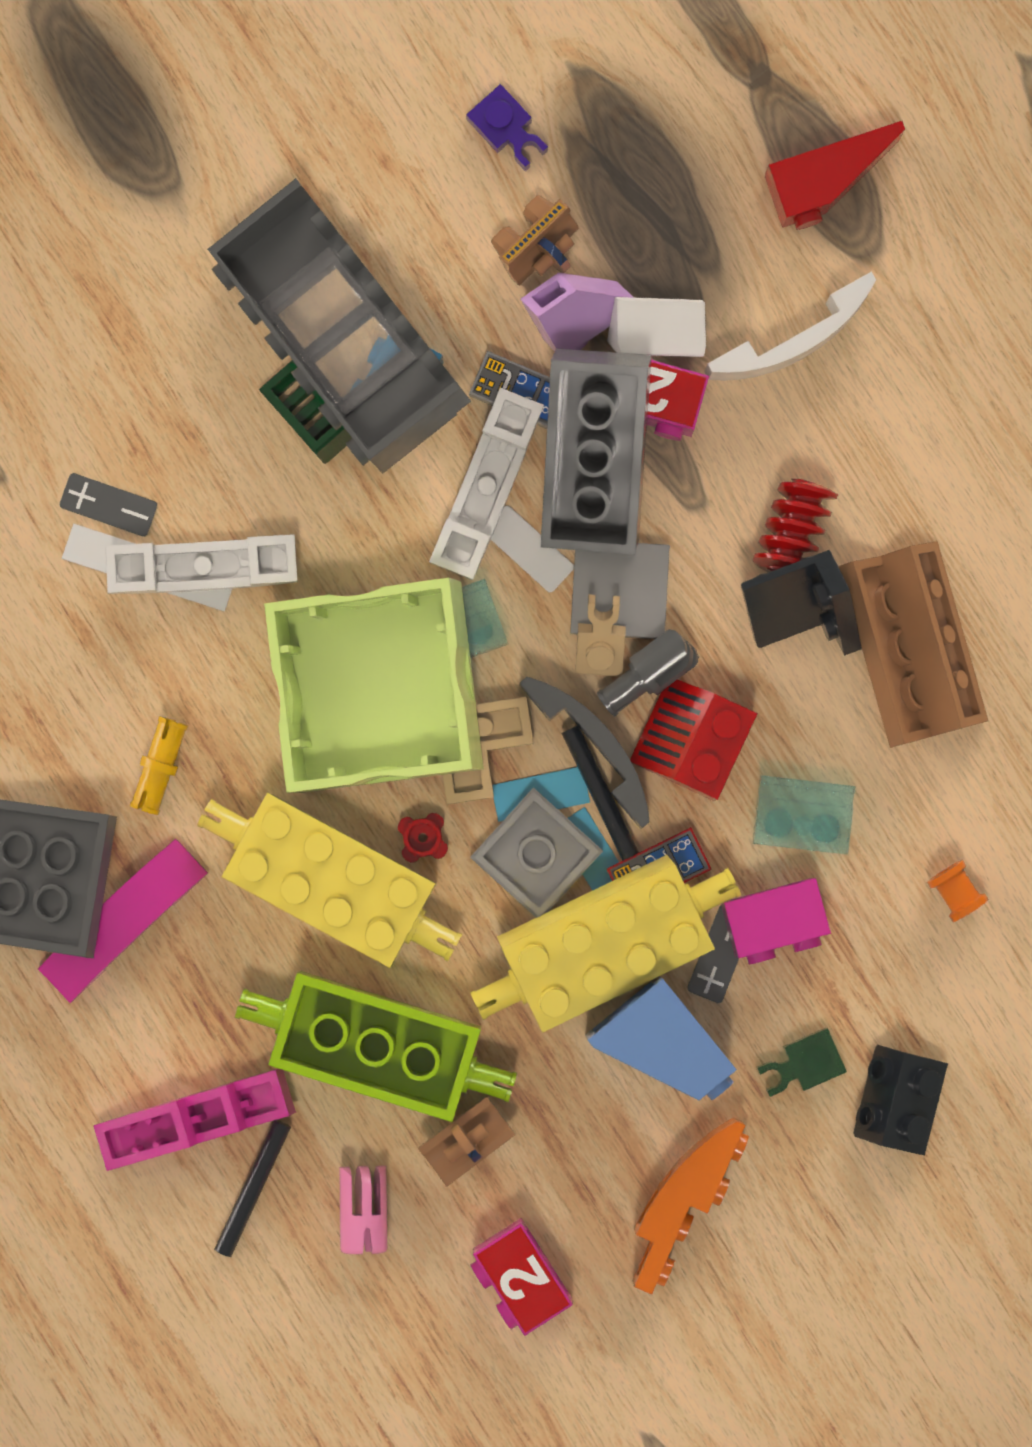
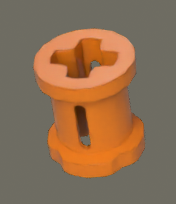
[927,860,989,922]

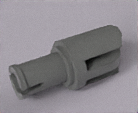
[597,629,699,717]

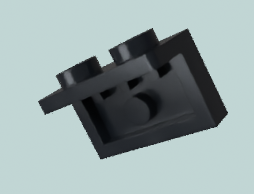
[853,1045,948,1156]

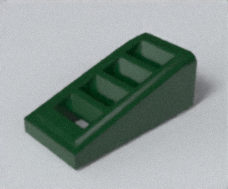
[259,360,352,464]

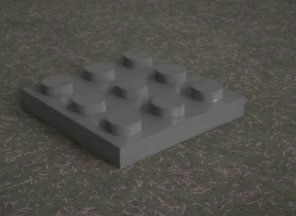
[0,799,117,958]

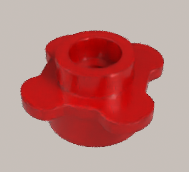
[398,813,448,863]

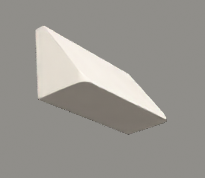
[607,297,706,357]

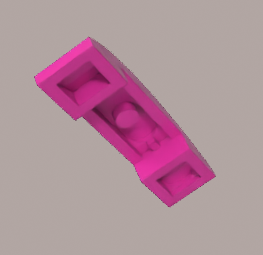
[38,839,208,1003]

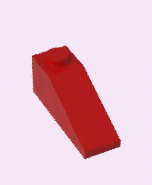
[765,121,905,230]

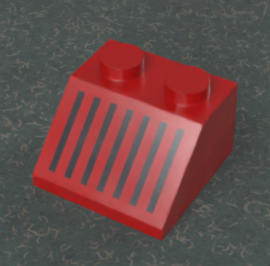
[630,680,758,801]

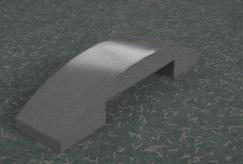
[519,677,650,829]

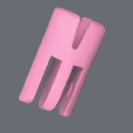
[339,1166,387,1254]

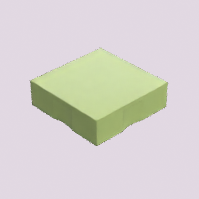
[264,577,484,793]

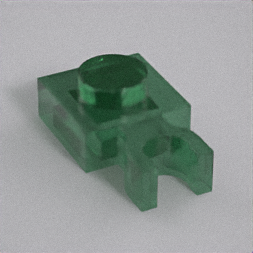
[756,1027,847,1097]

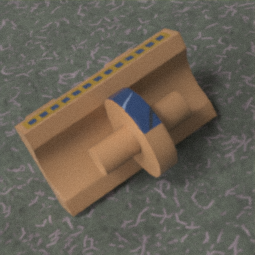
[491,195,579,286]
[418,1096,516,1187]

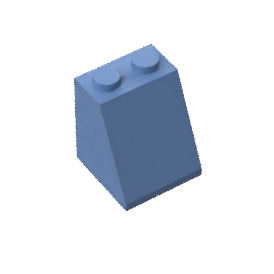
[585,976,737,1100]

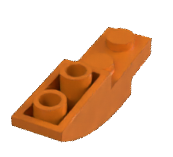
[632,1117,749,1295]

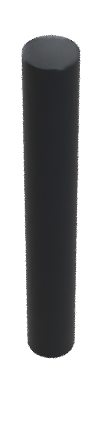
[561,725,639,861]
[214,1120,291,1257]

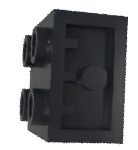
[741,550,862,656]

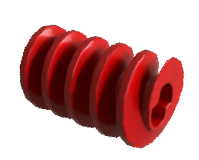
[752,479,838,573]

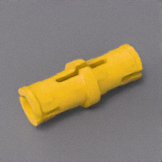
[129,716,188,815]

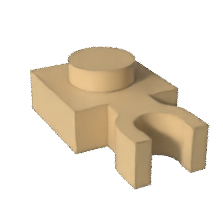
[575,594,626,676]

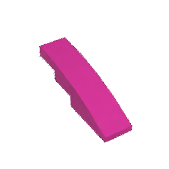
[93,1068,296,1171]

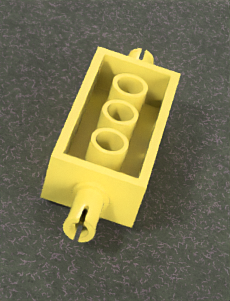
[197,793,462,968]
[470,855,741,1033]

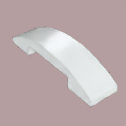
[704,271,876,381]
[429,388,544,580]
[105,534,298,594]

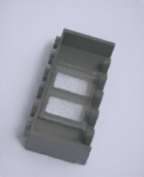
[207,178,471,474]

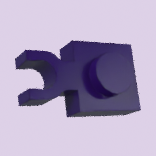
[466,84,548,172]

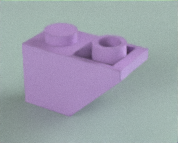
[520,272,634,351]

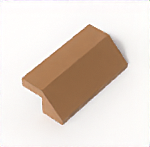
[839,541,989,748]

